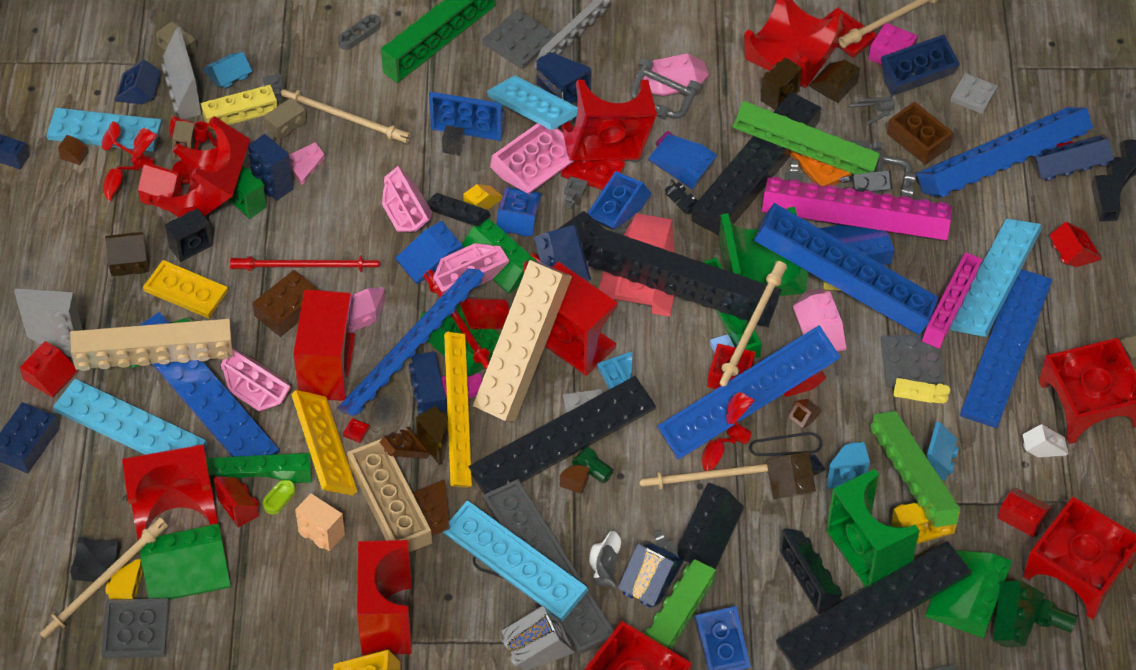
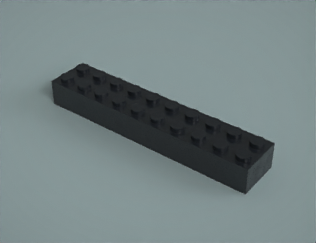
[691,92,822,236]
[588,227,782,327]

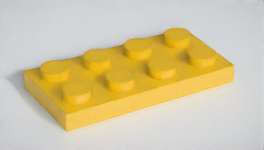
[143,260,229,319]

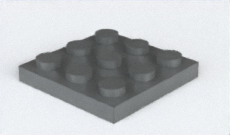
[482,9,557,69]
[881,335,945,387]
[101,598,169,658]

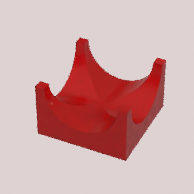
[744,0,843,88]
[561,79,657,161]
[155,116,250,217]
[1039,338,1136,444]
[122,444,218,540]
[1023,497,1136,620]

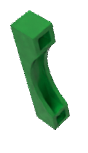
[702,257,762,359]
[206,453,312,487]

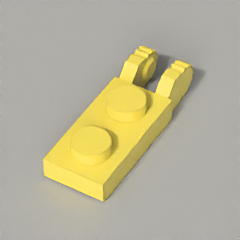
[893,378,950,404]

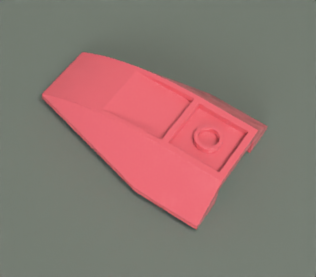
[599,213,675,317]

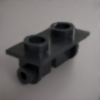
[665,179,698,215]

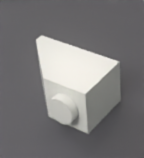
[1023,424,1069,457]

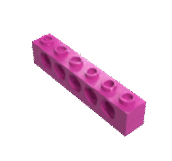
[922,252,983,349]

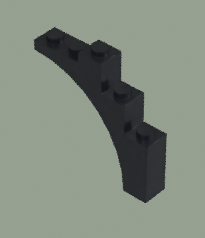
[1092,139,1136,222]

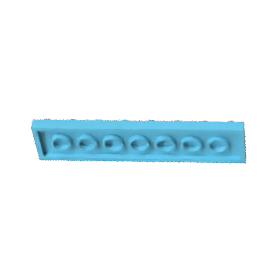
[950,218,1042,337]
[53,379,207,455]
[443,500,589,622]

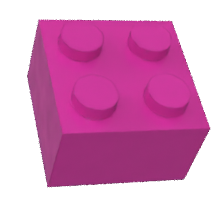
[869,23,918,65]

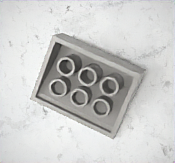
[161,27,201,119]
[14,289,82,357]

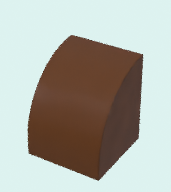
[58,135,89,165]
[788,399,822,428]
[560,465,589,494]

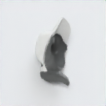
[589,531,621,588]

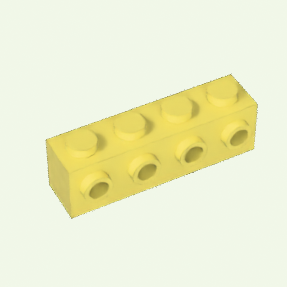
[201,85,277,130]

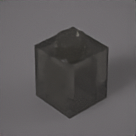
[442,125,465,156]

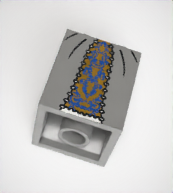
[501,606,575,670]

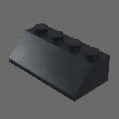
[677,483,744,569]
[779,528,842,614]

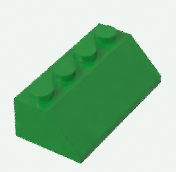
[462,218,537,294]

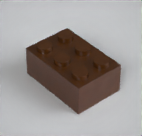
[887,101,954,165]
[252,270,320,337]

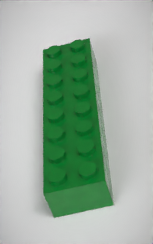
[381,0,496,83]

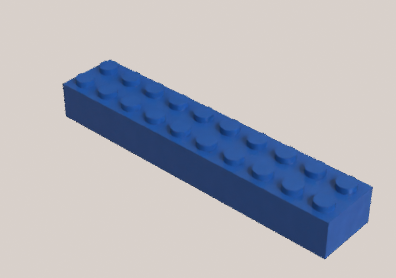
[916,107,1093,197]
[754,203,938,335]

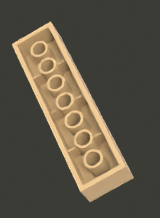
[473,260,572,422]
[70,319,233,371]

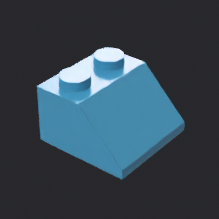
[203,52,252,88]
[927,422,959,481]
[826,442,870,489]

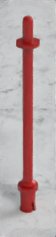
[230,256,381,272]
[423,270,490,369]

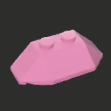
[643,53,709,96]
[382,166,432,232]
[433,243,509,293]
[346,287,385,333]
[793,288,846,352]
[221,349,291,412]

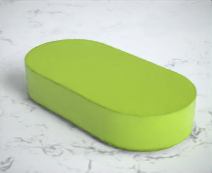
[262,480,296,514]

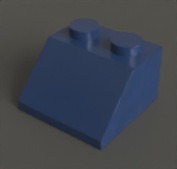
[114,59,161,105]

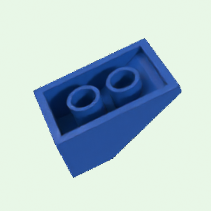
[648,134,717,190]
[588,171,652,230]
[496,187,542,236]
[396,221,463,284]
[693,606,751,670]

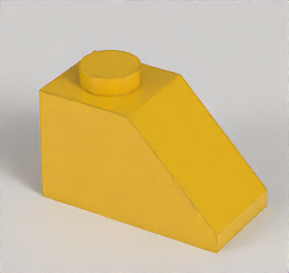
[463,184,503,210]
[106,559,143,600]

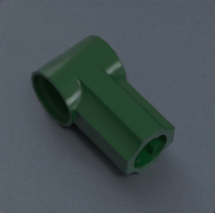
[572,447,613,484]
[1035,599,1078,633]

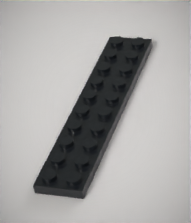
[468,376,656,494]
[776,541,971,670]

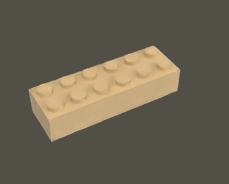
[347,439,432,552]

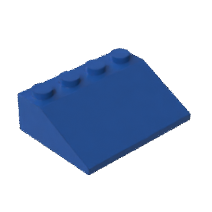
[429,92,506,141]
[820,224,894,265]

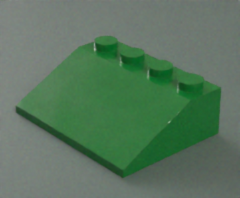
[420,303,500,376]
[140,524,231,600]
[925,550,1012,639]

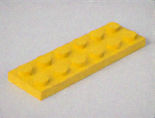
[291,390,357,496]

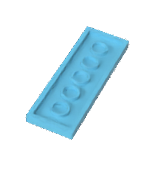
[487,75,578,130]
[46,108,162,152]

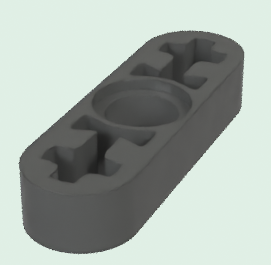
[338,14,381,50]

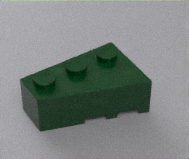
[993,580,1045,647]

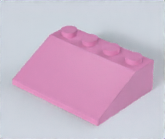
[490,123,574,194]

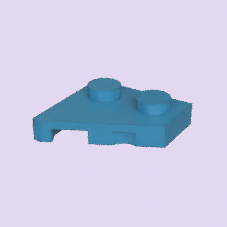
[597,351,632,389]

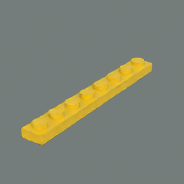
[444,332,472,488]

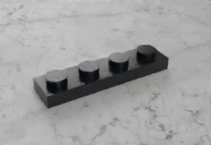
[427,193,491,227]

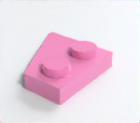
[289,142,325,185]

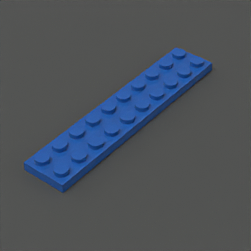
[337,268,485,416]
[960,269,1053,428]
[139,312,279,457]
[657,325,841,460]

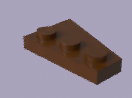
[379,427,431,459]
[412,480,450,536]

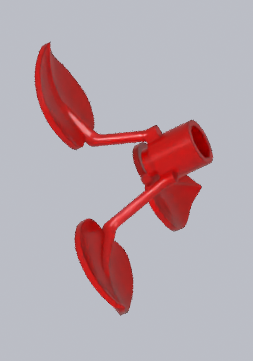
[169,116,218,183]
[101,121,158,201]
[702,392,755,471]

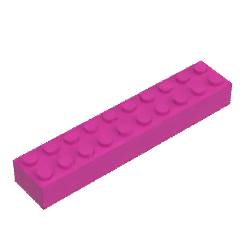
[762,177,952,240]

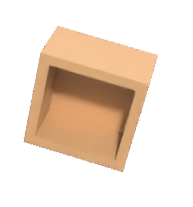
[295,493,345,551]

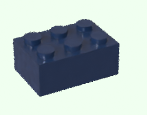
[248,134,293,201]
[409,351,447,416]
[0,402,59,474]

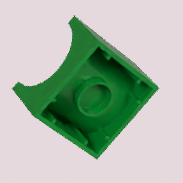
[719,207,808,296]
[826,469,920,588]

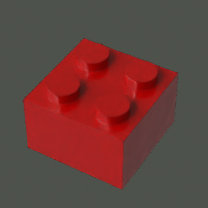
[707,344,755,389]

